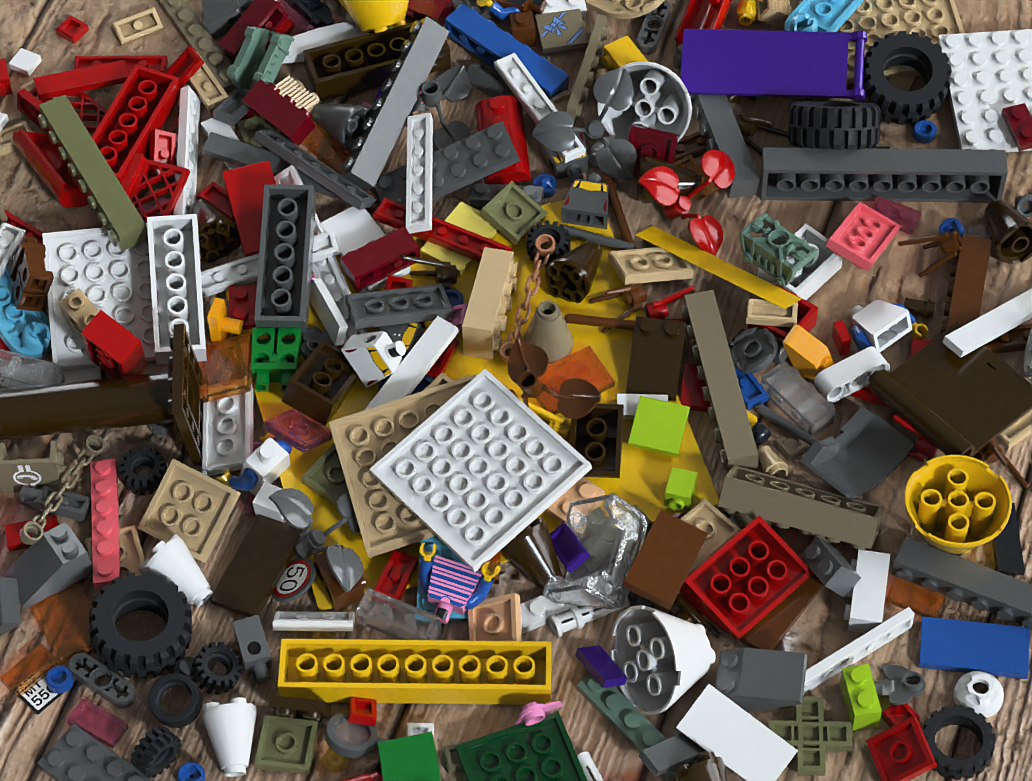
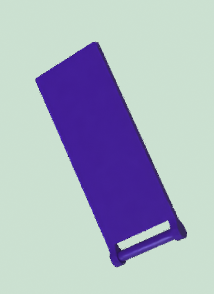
[681,29,867,101]

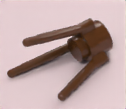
[898,231,963,278]
[589,283,647,333]
[974,439,1029,489]

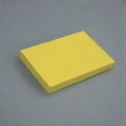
[420,202,498,276]

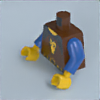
[476,0,546,21]

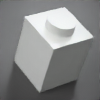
[252,482,286,523]

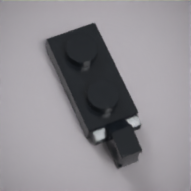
[287,0,334,27]

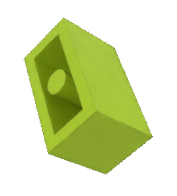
[839,664,882,731]

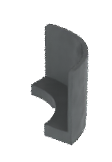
[801,406,915,498]

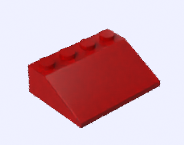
[680,515,814,640]

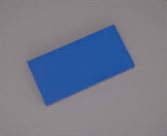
[919,616,1030,679]

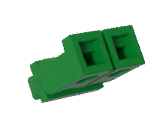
[251,328,303,392]

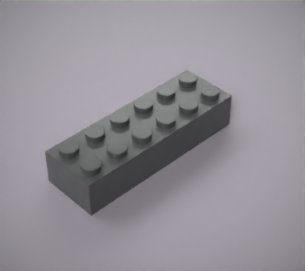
[254,184,316,333]

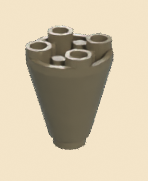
[524,300,573,365]

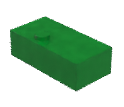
[378,731,442,781]

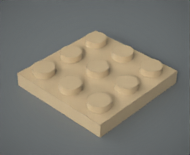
[138,459,241,563]

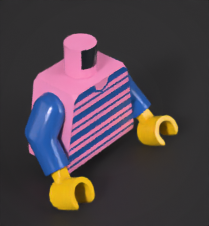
[419,541,500,624]

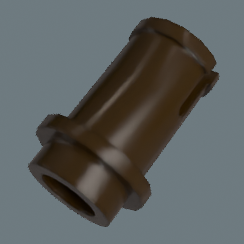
[904,297,935,319]

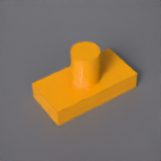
[207,298,243,348]

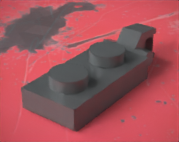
[19,486,91,522]

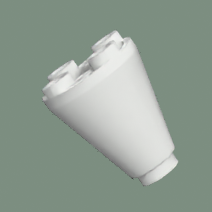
[138,534,213,607]
[202,698,257,777]

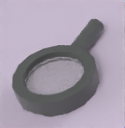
[325,712,388,758]

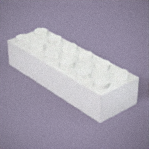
[147,214,207,365]

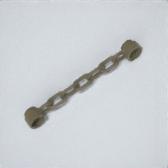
[20,434,105,545]

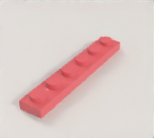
[90,458,121,589]

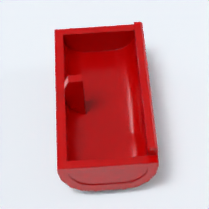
[674,0,732,47]
[475,95,531,185]
[12,129,88,208]

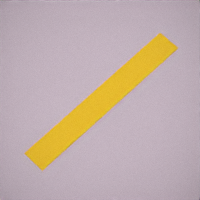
[636,225,802,309]

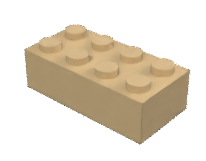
[462,247,518,360]

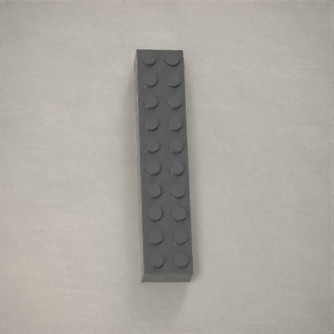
[760,147,1008,203]

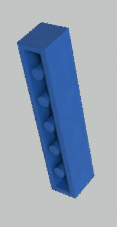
[445,3,569,99]

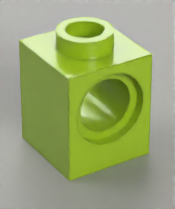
[664,467,698,512]

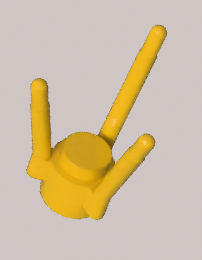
[518,398,571,441]

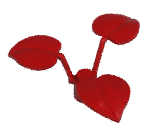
[637,150,735,256]

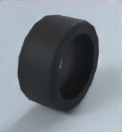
[148,673,203,728]

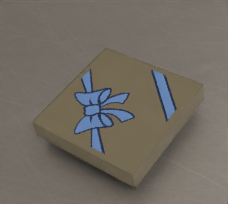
[535,9,588,54]

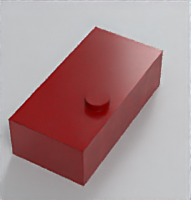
[222,160,276,257]
[81,310,147,378]

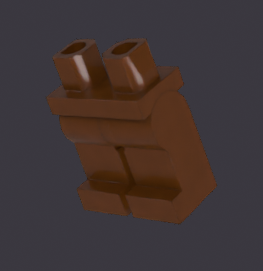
[9,236,54,312]

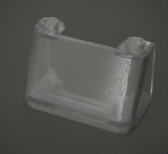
[542,493,647,609]

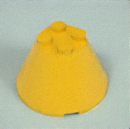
[338,0,409,33]
[904,455,1012,555]

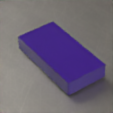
[550,521,591,573]
[575,645,627,688]

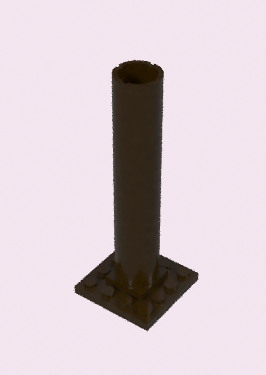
[0,324,205,466]

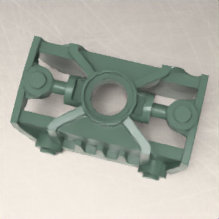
[227,26,295,93]
[739,212,819,288]

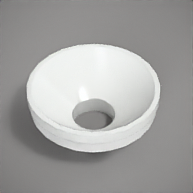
[953,671,1004,718]

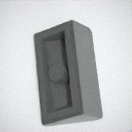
[467,61,512,97]
[0,577,21,636]

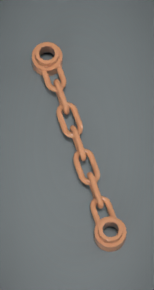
[499,234,555,363]

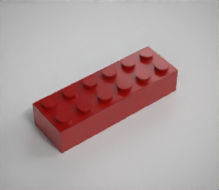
[92,64,180,184]

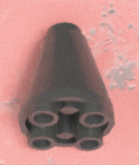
[311,103,373,152]

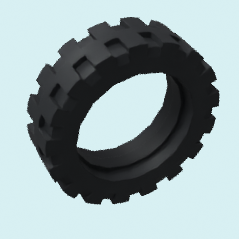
[922,705,996,780]

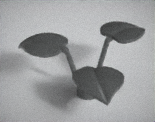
[373,65,471,150]
[532,67,637,180]
[269,488,363,593]

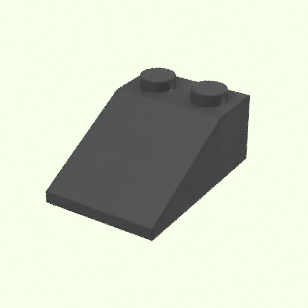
[2,522,93,609]
[715,648,807,712]

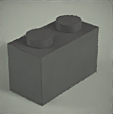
[800,537,861,597]

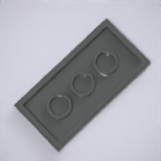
[345,284,453,329]

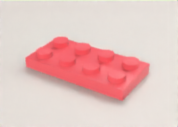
[826,202,901,271]

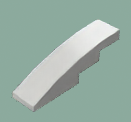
[282,22,369,64]

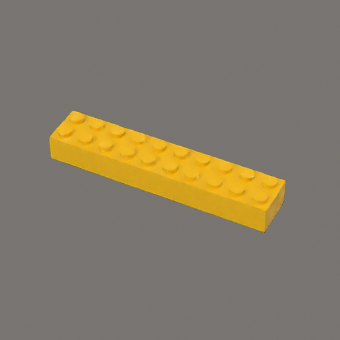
[278,639,552,705]

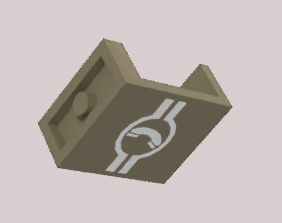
[0,440,68,493]

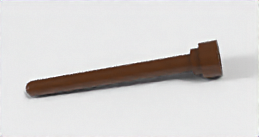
[599,172,636,249]
[564,314,684,331]

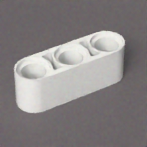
[814,347,890,402]

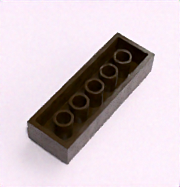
[303,17,451,102]

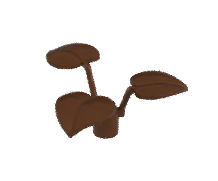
[508,338,601,419]

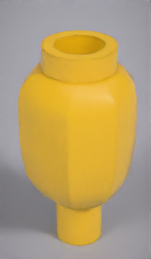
[737,0,758,26]

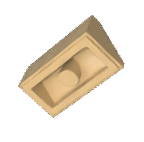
[111,7,163,45]

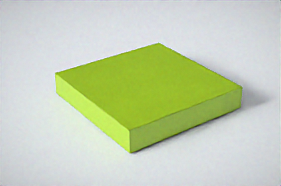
[628,396,690,457]

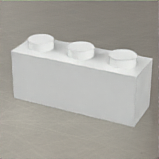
[844,550,890,633]

